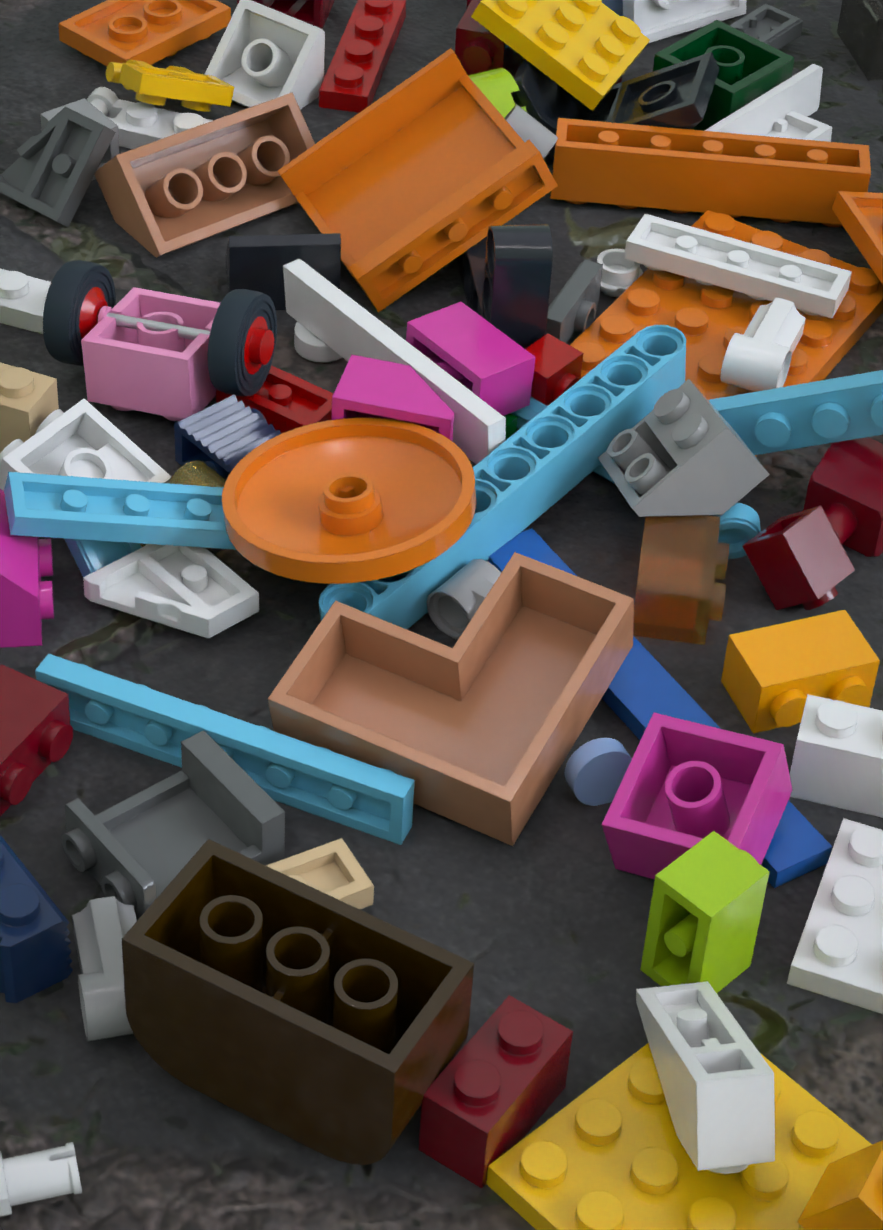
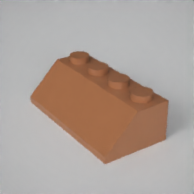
[95,92,315,258]

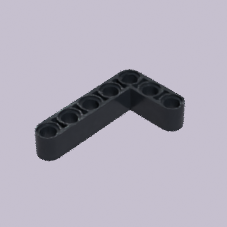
[456,219,553,349]

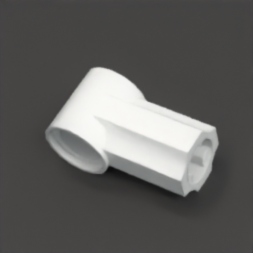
[720,297,806,392]

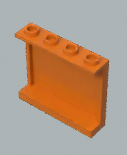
[278,48,558,312]

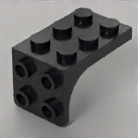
[512,52,720,163]

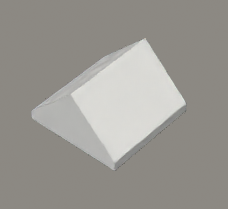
[205,0,325,110]

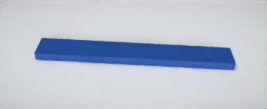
[488,528,832,888]

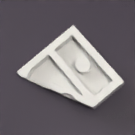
[83,544,259,639]

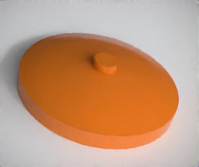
[222,418,476,584]

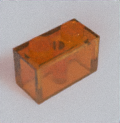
[633,515,730,645]

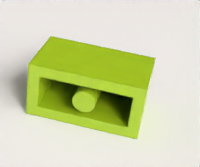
[640,831,770,993]

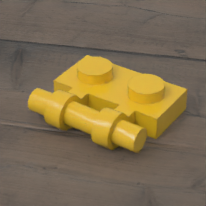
[106,60,234,112]

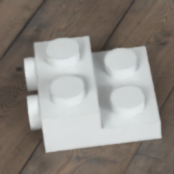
[0,399,172,491]

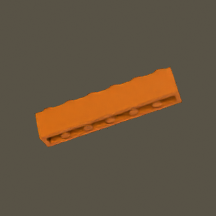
[550,118,871,227]

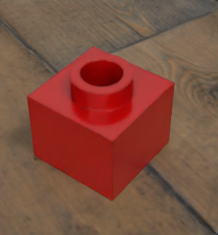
[526,333,584,406]

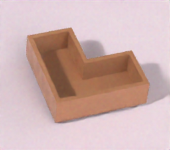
[268,552,634,846]

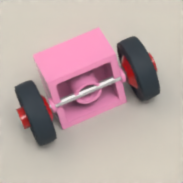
[43,260,277,421]

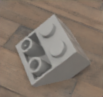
[598,379,770,517]

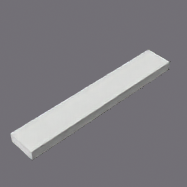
[283,259,506,464]

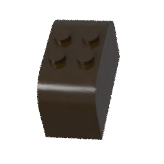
[122,839,474,1165]

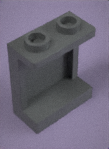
[62,730,285,920]

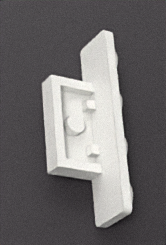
[704,64,832,142]

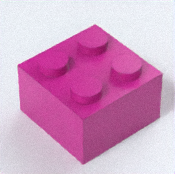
[602,712,793,879]

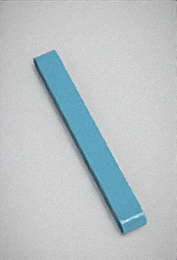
[318,325,686,629]

